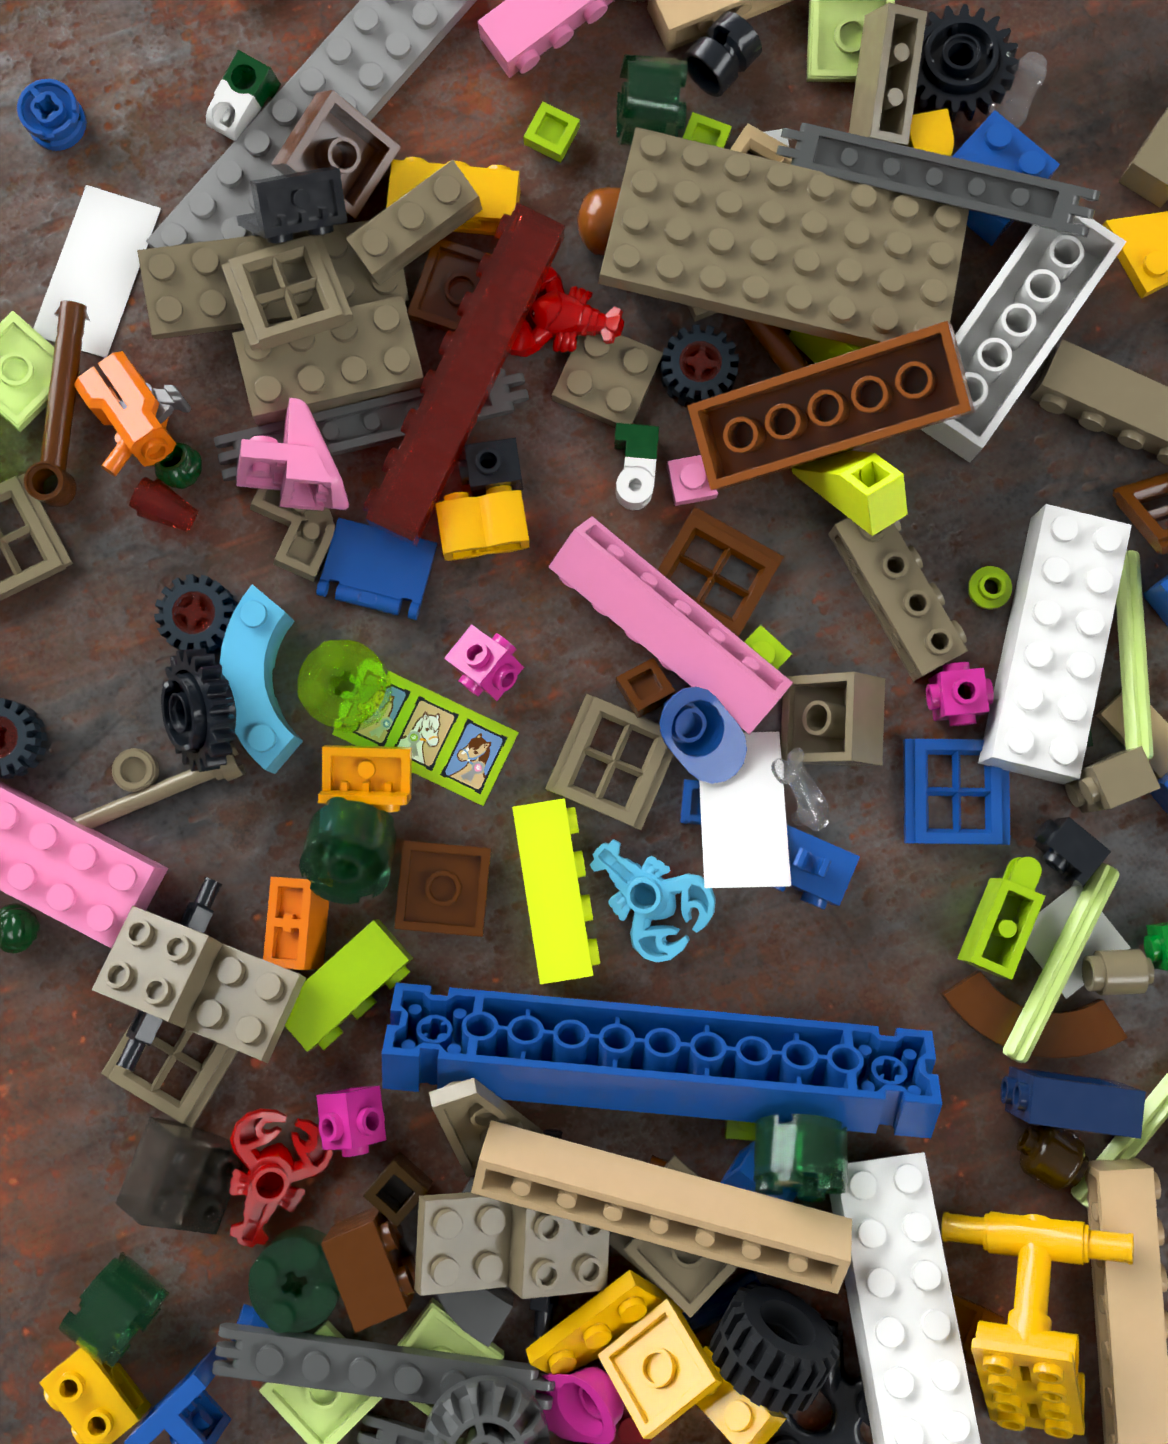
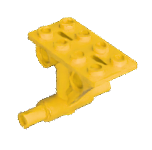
[941,1211,1134,1439]

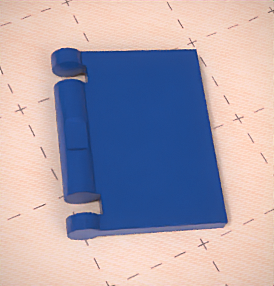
[316,518,438,620]

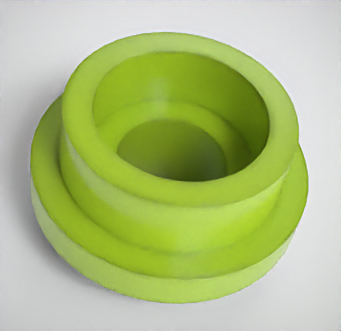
[968,566,1012,610]

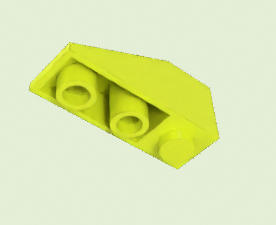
[792,451,908,536]

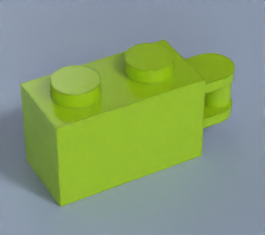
[957,857,1045,980]

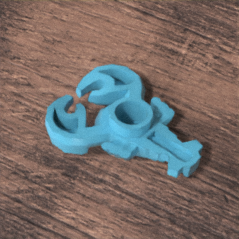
[590,839,716,963]

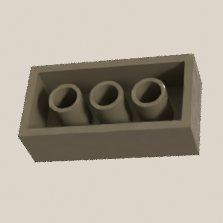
[232,295,425,427]

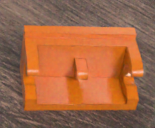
[263,877,331,970]

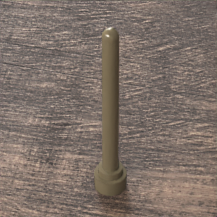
[71,743,246,829]

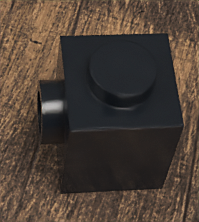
[458,437,523,497]

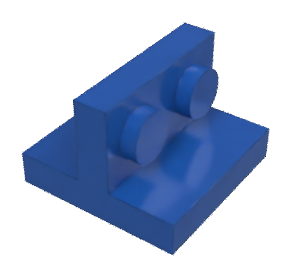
[124,1347,231,1444]

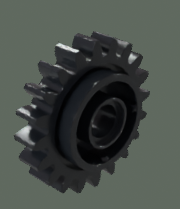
[915,4,1019,122]
[161,648,236,772]

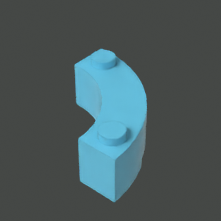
[220,584,303,774]

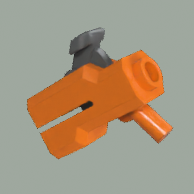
[74,351,191,477]

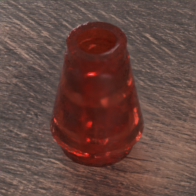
[129,477,199,532]

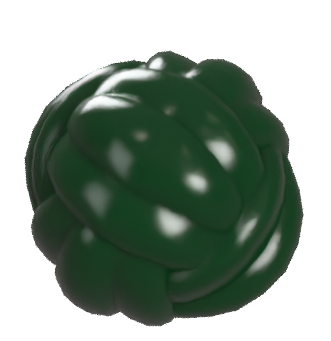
[154,442,202,489]
[0,903,40,954]

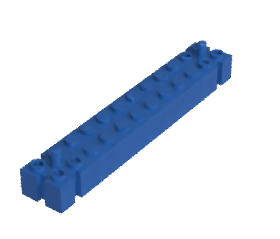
[382,983,942,1139]

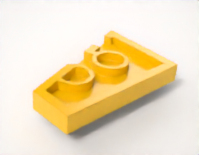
[1103,211,1168,299]
[525,1270,684,1375]

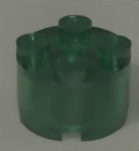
[616,54,687,146]
[299,797,396,904]
[753,1114,848,1202]
[248,1226,341,1333]
[59,1252,170,1369]

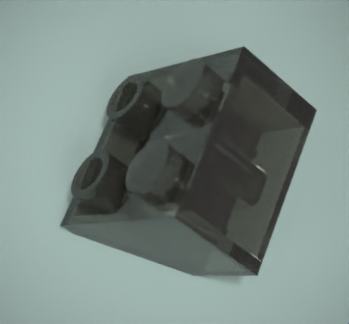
[115,1117,244,1234]

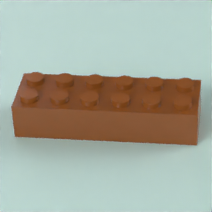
[687,321,975,490]

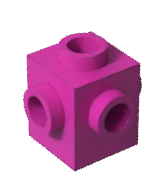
[444,624,524,701]
[926,662,994,727]
[316,1086,387,1157]

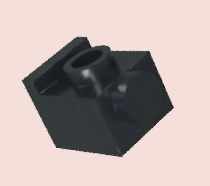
[1033,817,1111,886]

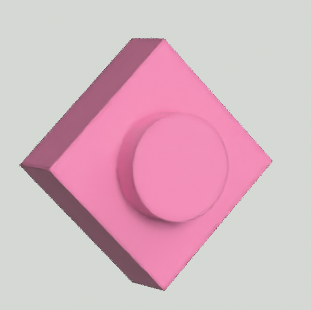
[667,455,718,506]

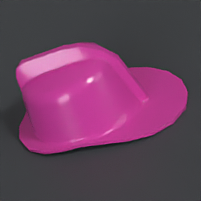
[536,1367,624,1444]

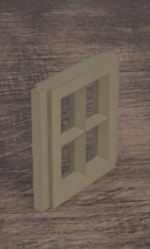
[221,235,353,351]
[0,473,73,601]
[545,694,673,830]
[101,1024,238,1128]

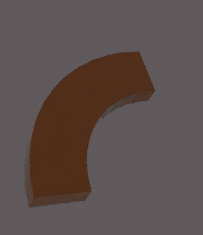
[941,971,1128,1058]

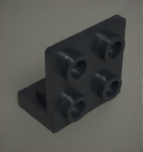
[237,166,348,243]

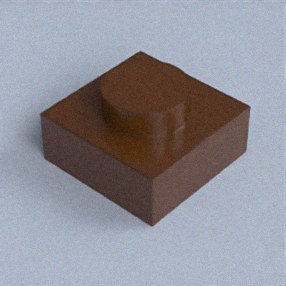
[616,658,676,718]

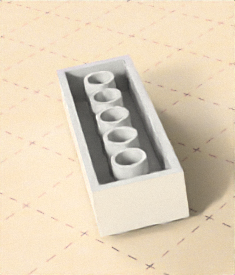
[921,216,1127,463]
[978,504,1132,784]
[825,1152,981,1444]

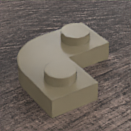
[250,488,335,582]

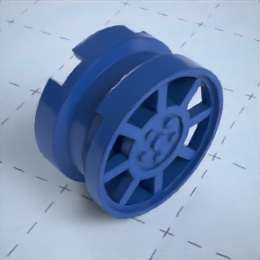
[17,79,87,151]

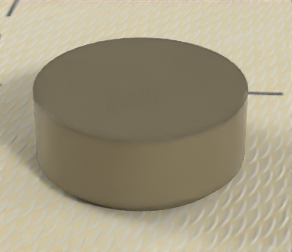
[112,748,159,792]

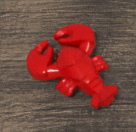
[498,262,625,357]
[229,1108,334,1248]

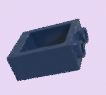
[1000,1066,1146,1139]

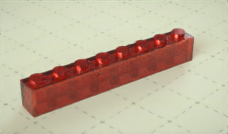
[363,203,565,547]

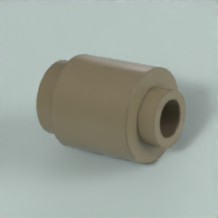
[1082,949,1154,995]

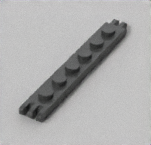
[776,123,1101,237]
[214,369,529,481]
[212,1322,555,1410]

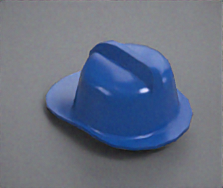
[660,686,747,784]

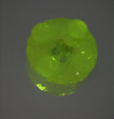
[298,640,393,733]

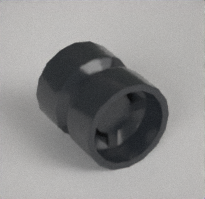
[683,11,762,97]

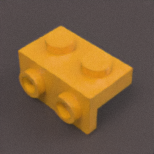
[318,745,412,812]

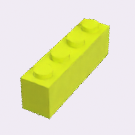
[512,798,600,984]

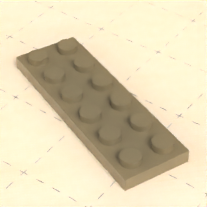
[137,221,409,340]

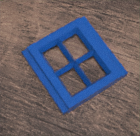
[903,739,1010,845]

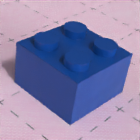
[952,110,1060,246]

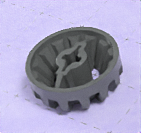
[423,1375,550,1444]

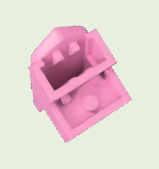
[236,398,349,511]

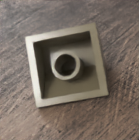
[781,672,885,766]

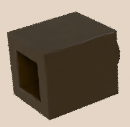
[363,1151,433,1227]

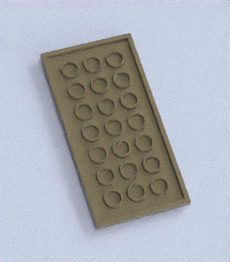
[598,127,969,347]

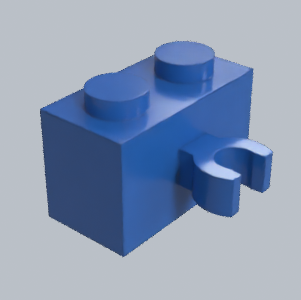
[771,825,860,910]

